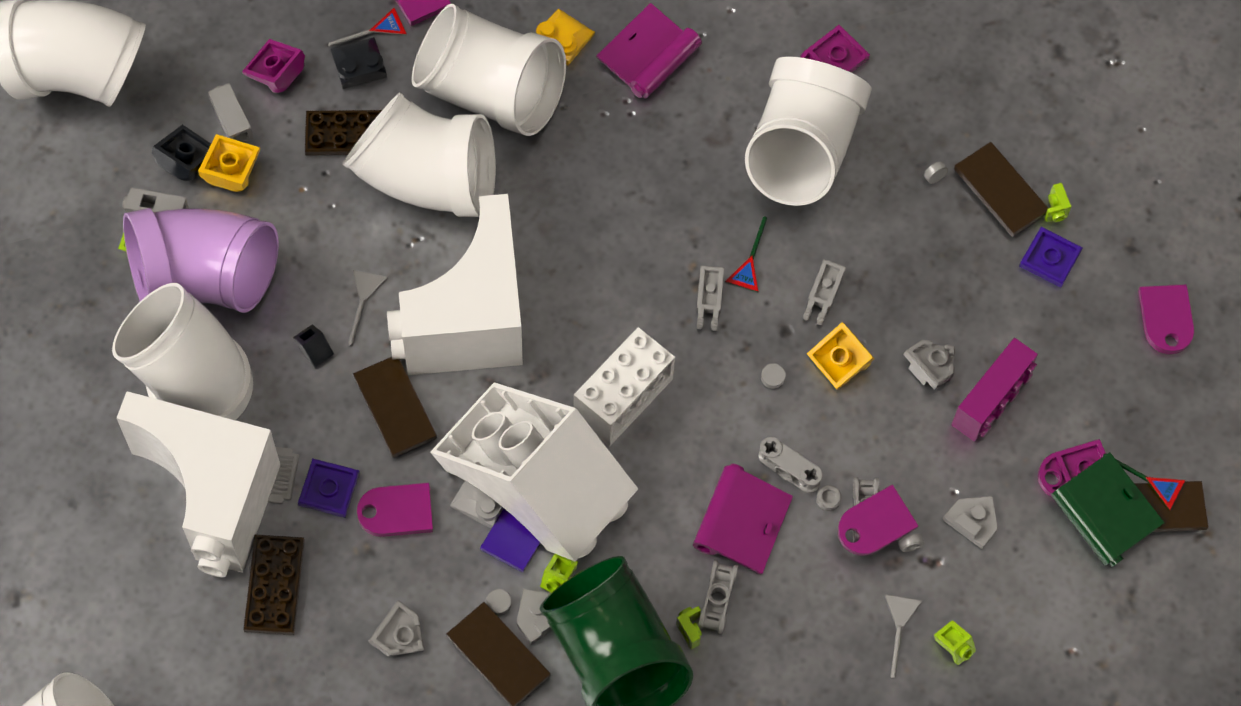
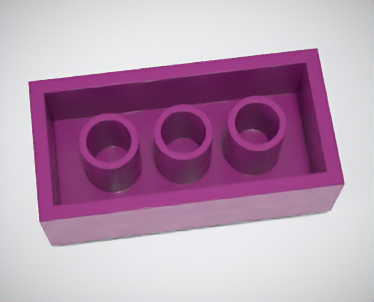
[951,337,1038,442]

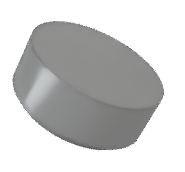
[924,162,948,184]
[761,363,785,389]
[816,485,841,511]
[898,534,924,552]
[486,589,511,616]

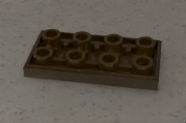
[305,110,382,156]
[954,142,1049,237]
[353,357,437,458]
[1127,481,1208,532]
[243,534,305,635]
[446,602,551,706]

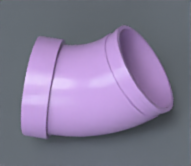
[123,208,279,313]

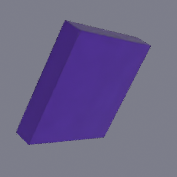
[1019,227,1083,288]
[298,458,360,518]
[480,508,541,573]

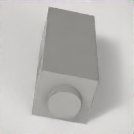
[208,83,254,142]
[123,187,189,213]

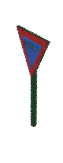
[725,216,767,292]
[1103,453,1185,511]

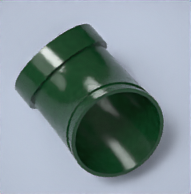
[540,556,693,706]

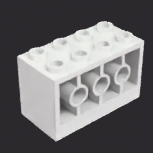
[573,327,675,446]

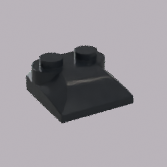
[330,37,387,89]
[152,124,211,181]

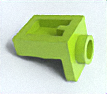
[1045,183,1071,222]
[540,554,578,593]
[676,606,702,650]
[934,620,976,665]

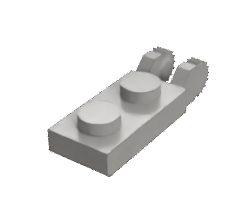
[803,259,846,326]
[696,266,724,331]

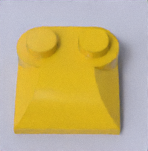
[536,8,595,66]
[198,134,260,192]
[807,322,875,390]

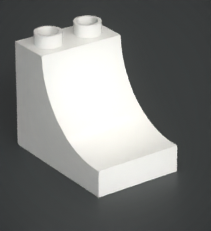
[387,194,523,375]
[431,382,638,561]
[116,391,280,577]

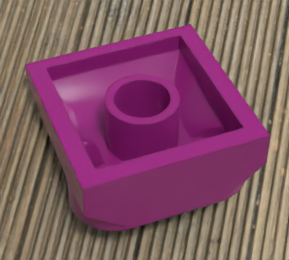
[242,39,305,93]

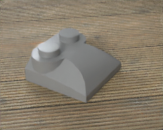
[450,481,504,528]

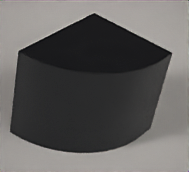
[293,324,334,367]

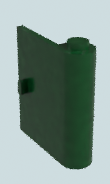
[1051,452,1164,567]

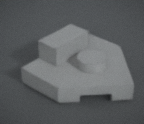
[903,340,955,390]
[943,496,998,549]
[517,589,552,645]
[368,600,424,657]

